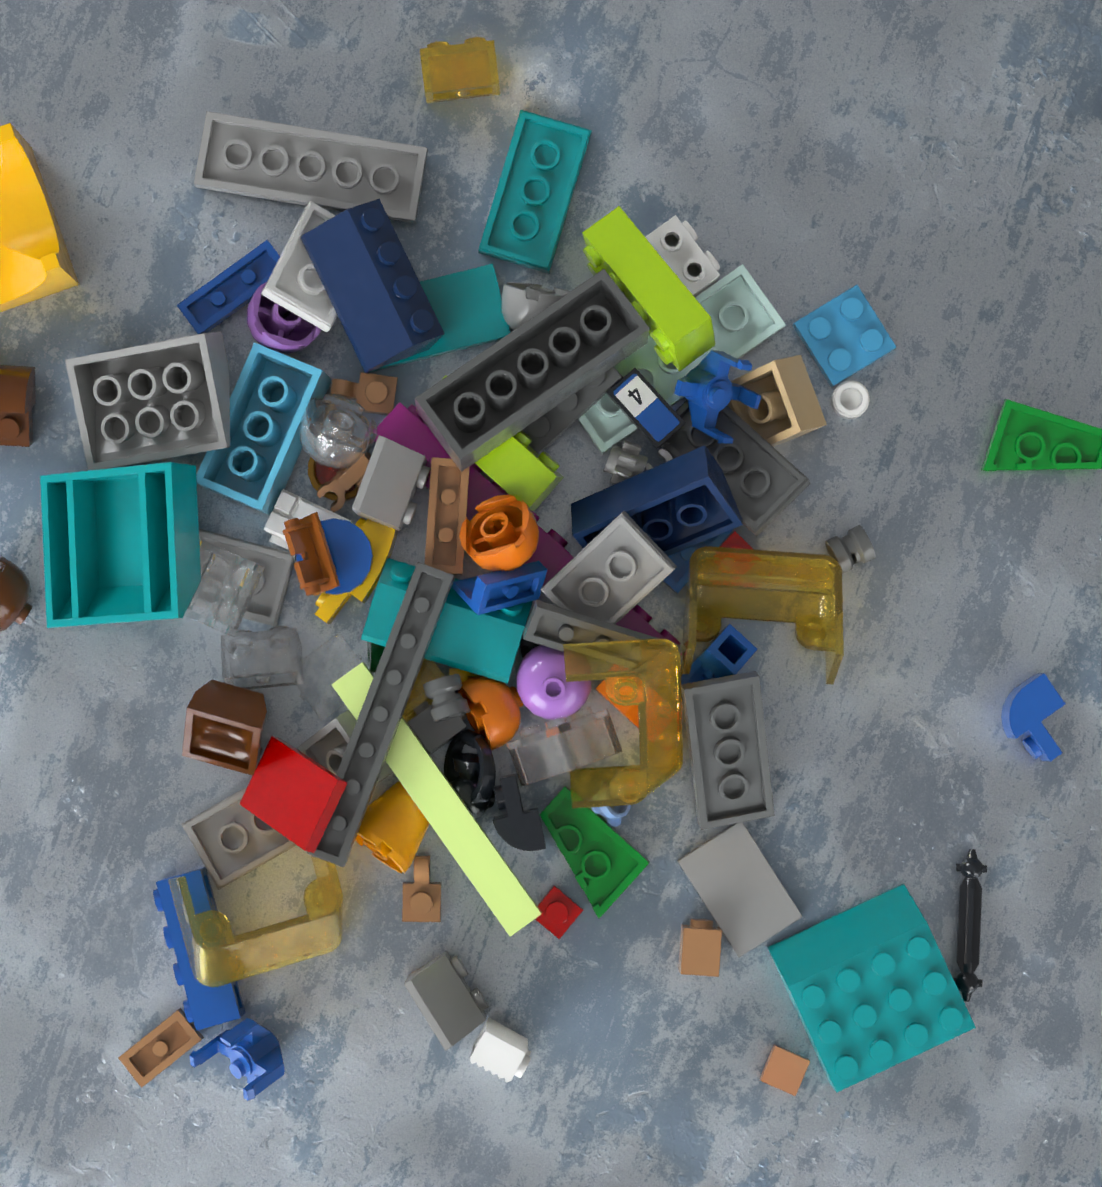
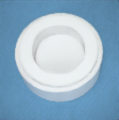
[831,380,870,419]

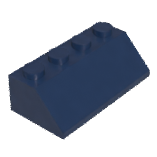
[301,199,445,373]
[571,445,743,556]

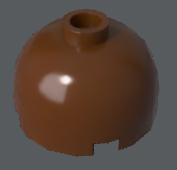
[0,555,33,632]

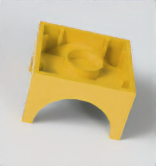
[0,123,79,312]

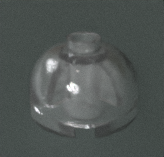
[299,394,378,468]

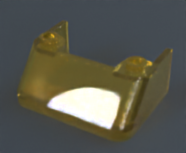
[682,546,844,685]
[563,639,683,808]
[168,855,343,987]

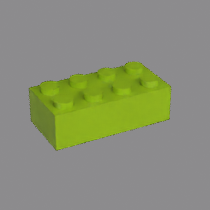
[582,206,716,372]

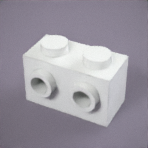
[645,215,720,297]

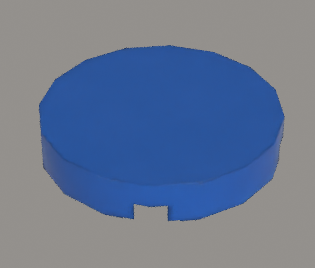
[296,518,374,595]

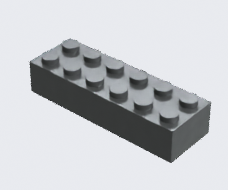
[415,269,650,472]

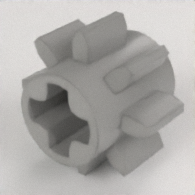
[603,440,648,484]

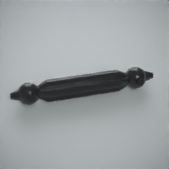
[953,849,987,1002]

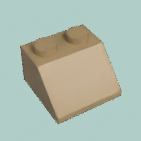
[727,355,827,446]

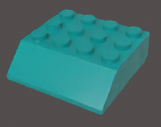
[40,462,201,628]
[767,884,976,1093]

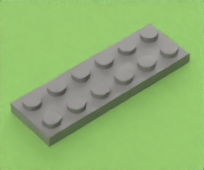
[194,111,428,224]

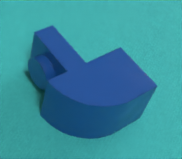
[670,624,758,700]
[1001,673,1066,762]

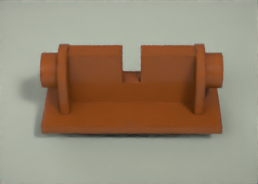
[283,512,340,596]

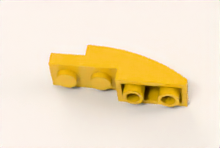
[315,517,399,624]

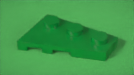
[540,785,650,919]

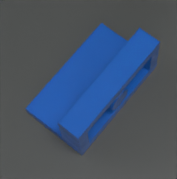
[452,561,548,615]

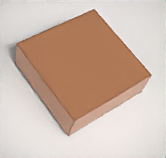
[759,1044,810,1096]

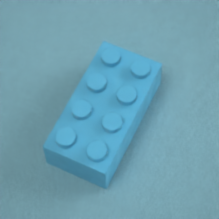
[196,342,332,515]

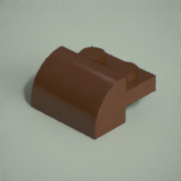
[0,365,36,447]

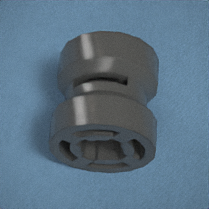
[825,525,876,574]
[423,674,470,722]

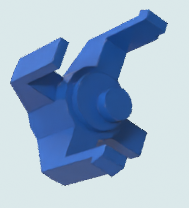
[674,350,761,444]
[189,1018,285,1101]

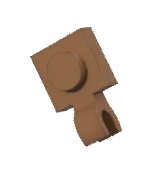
[330,372,398,415]
[317,447,371,512]
[402,855,441,922]

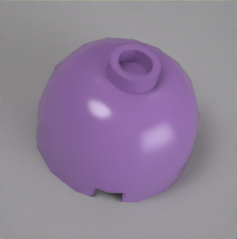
[247,282,321,355]
[516,645,591,720]

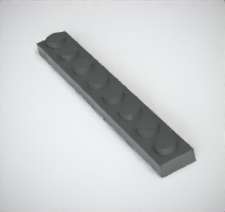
[307,562,455,867]

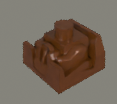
[182,679,267,776]

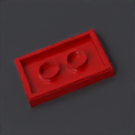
[240,736,348,853]

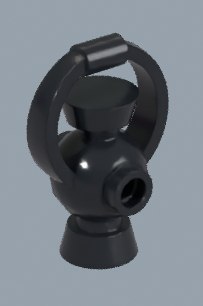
[444,729,496,820]

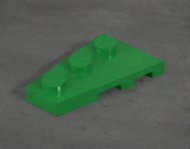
[981,399,1102,471]

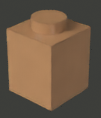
[678,919,722,977]

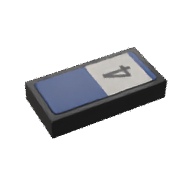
[607,368,685,449]

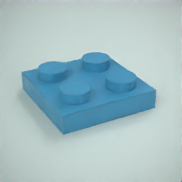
[792,285,896,388]

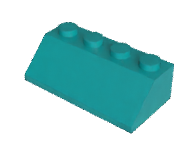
[361,558,533,684]

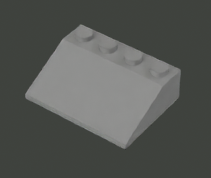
[65,331,230,471]

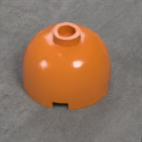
[459,494,539,572]
[458,675,523,751]

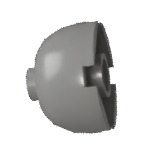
[502,282,571,330]

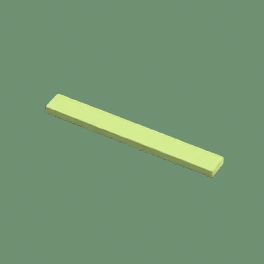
[331,662,542,937]

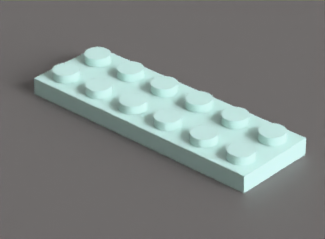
[578,264,786,454]

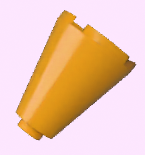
[355,781,430,874]

